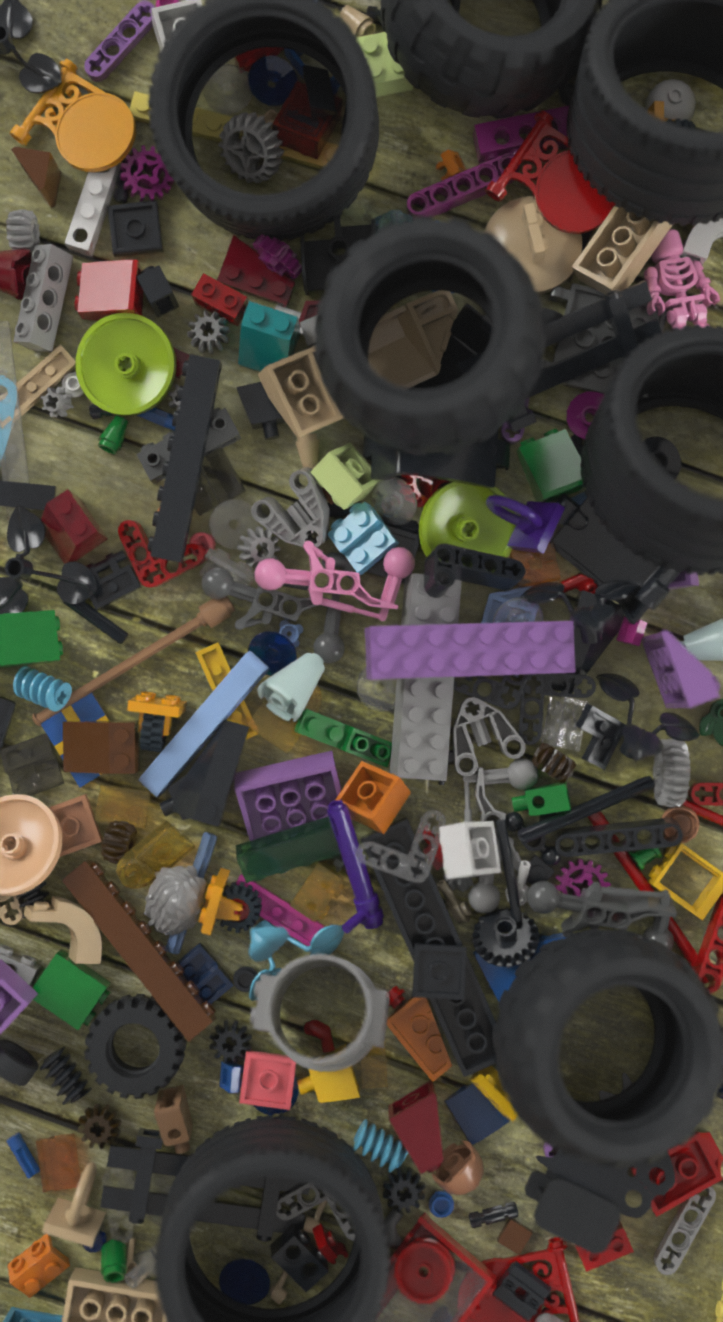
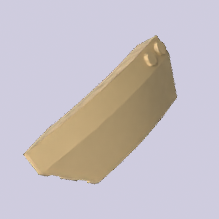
[258,290,458,438]

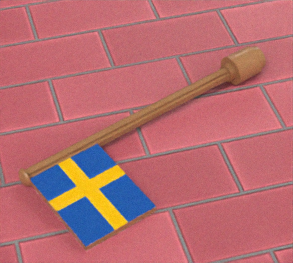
[32,596,236,788]

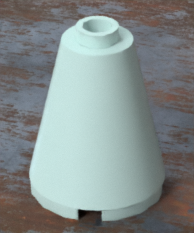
[680,618,723,661]
[257,653,325,722]

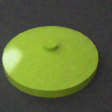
[75,313,176,416]
[419,481,516,565]

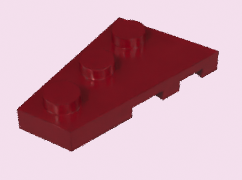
[217,235,295,308]

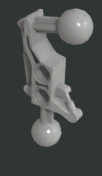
[463,758,539,913]

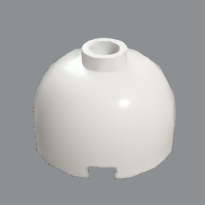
[645,79,696,122]

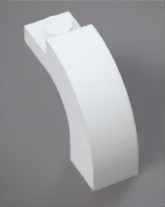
[680,218,723,265]

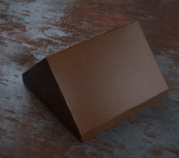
[11,147,62,209]

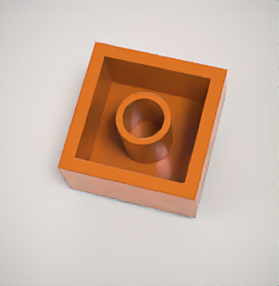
[335,761,411,834]

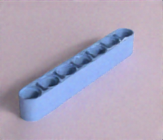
[138,651,269,798]

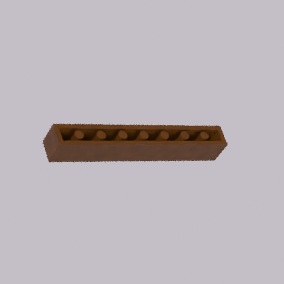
[62,860,217,1042]

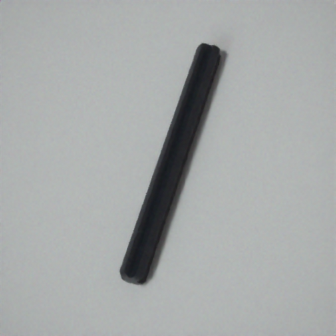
[517,776,655,843]

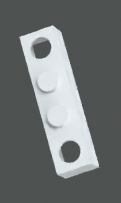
[65,162,121,257]

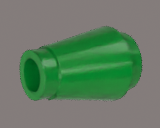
[98,415,129,455]

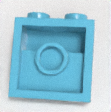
[327,502,399,575]

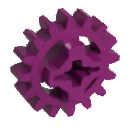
[120,145,174,202]
[253,234,302,279]
[555,858,611,897]

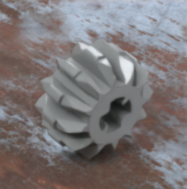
[6,209,40,252]
[187,310,230,354]
[237,526,281,568]

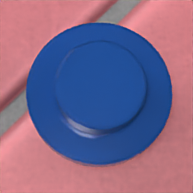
[429,1191,454,1218]

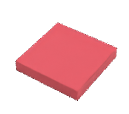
[239,1050,296,1110]

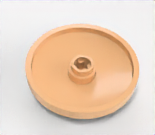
[0,794,62,896]

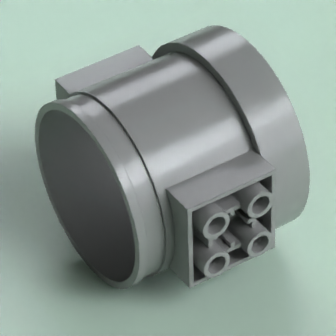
[250,954,390,1072]

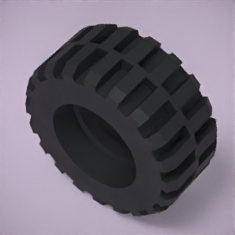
[84,993,187,1099]

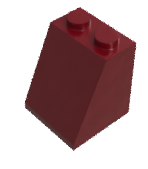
[41,489,108,564]
[388,1080,444,1174]

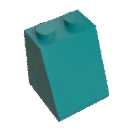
[238,301,301,372]

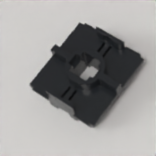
[492,1261,551,1321]

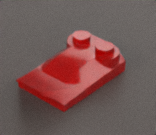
[630,1131,723,1217]

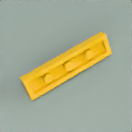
[195,642,260,740]

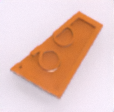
[387,997,452,1082]

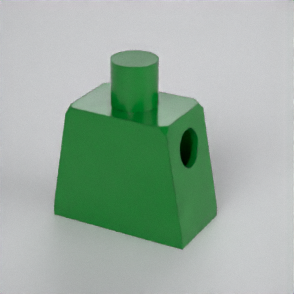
[512,781,571,816]

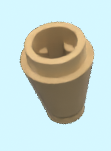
[340,5,376,37]
[295,433,320,469]

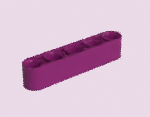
[406,153,520,222]

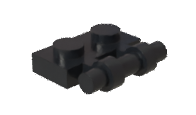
[86,550,142,610]

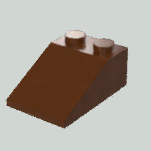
[63,720,140,774]

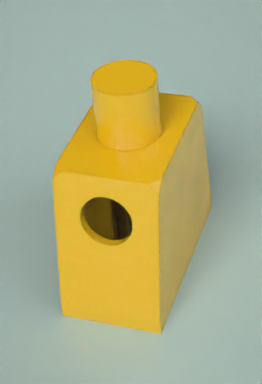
[297,1044,360,1103]

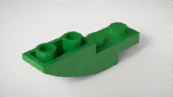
[294,708,392,767]

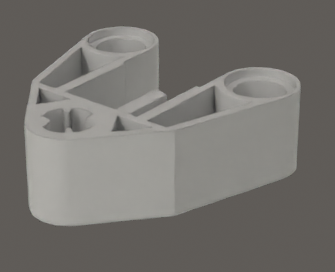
[251,467,330,547]
[452,697,526,777]

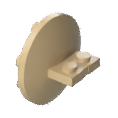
[485,196,582,294]

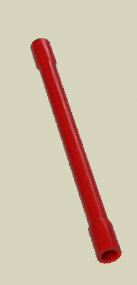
[587,811,709,984]

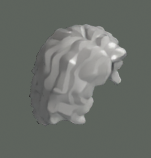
[144,866,207,936]

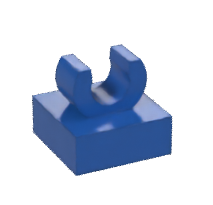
[219,1060,244,1093]

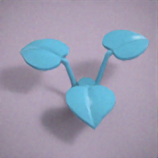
[249,920,344,1001]

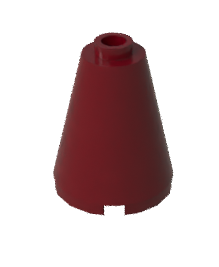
[0,249,32,300]

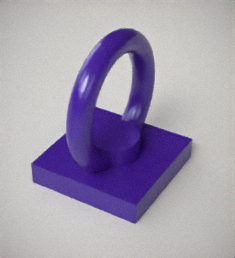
[486,495,565,554]

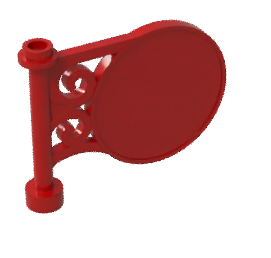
[485,111,615,234]
[457,1237,582,1322]

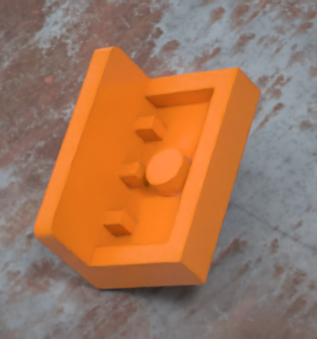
[8,1234,70,1298]

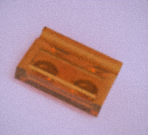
[36,1133,81,1193]

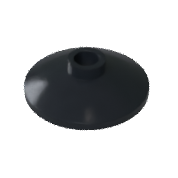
[643,436,681,479]

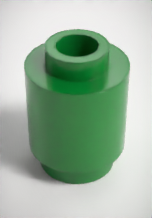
[101,1239,127,1283]

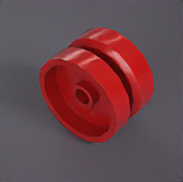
[394,1235,456,1304]

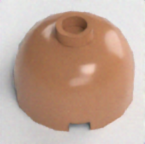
[432,1140,484,1195]

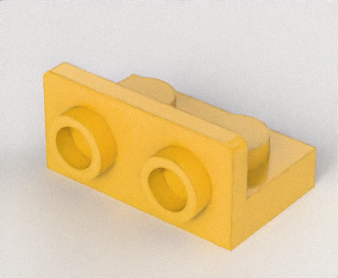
[469,1065,518,1121]

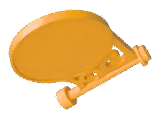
[9,58,136,173]

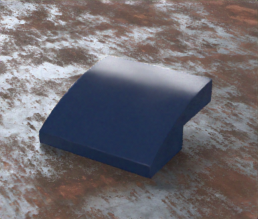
[177,942,234,1004]
[444,1083,511,1145]

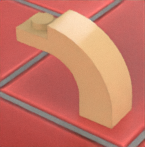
[24,896,102,964]

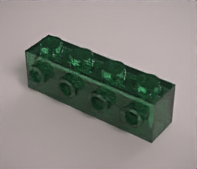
[236,816,341,883]

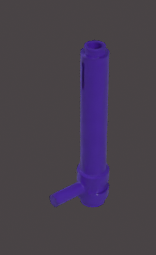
[327,800,384,933]

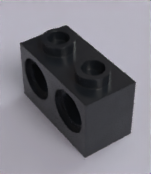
[137,265,179,318]
[270,1224,329,1292]

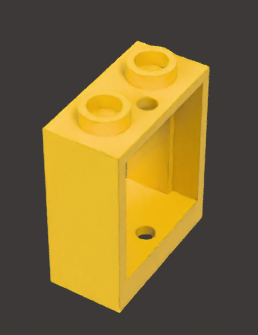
[648,843,723,921]

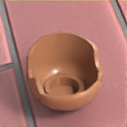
[661,805,700,843]

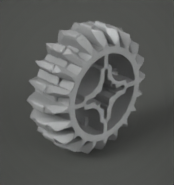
[218,112,284,184]
[653,738,691,807]

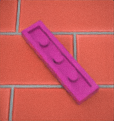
[236,873,326,946]

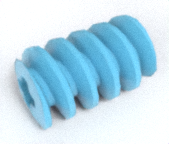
[13,666,72,712]
[353,1119,408,1173]

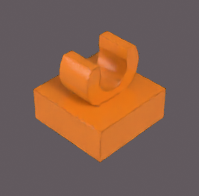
[435,149,467,180]

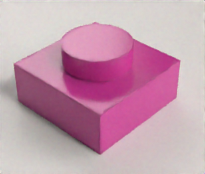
[616,617,647,646]

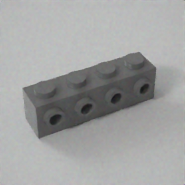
[136,408,241,485]

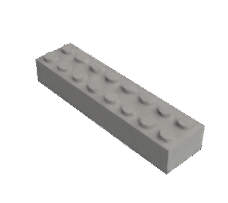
[390,573,461,781]

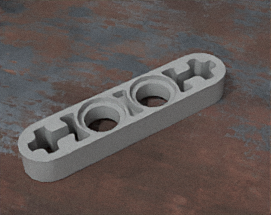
[653,1186,716,1275]

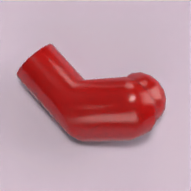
[559,574,598,594]
[304,1020,335,1052]

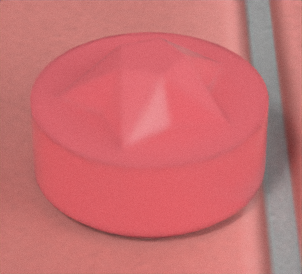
[189,532,215,557]

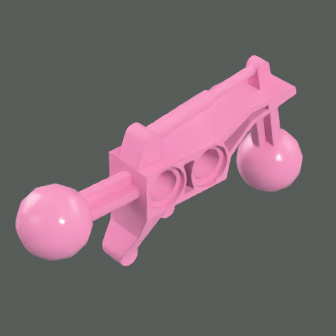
[254,541,415,621]

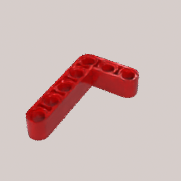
[693,892,723,993]

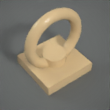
[42,1162,106,1247]

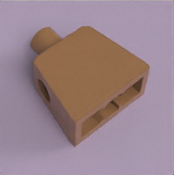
[154,1085,193,1154]

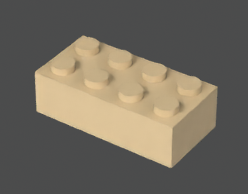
[572,206,672,294]
[62,1267,166,1322]

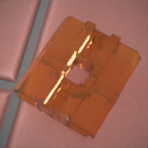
[510,541,561,588]

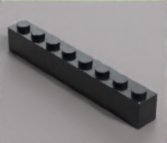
[147,354,222,564]

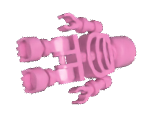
[644,229,720,329]

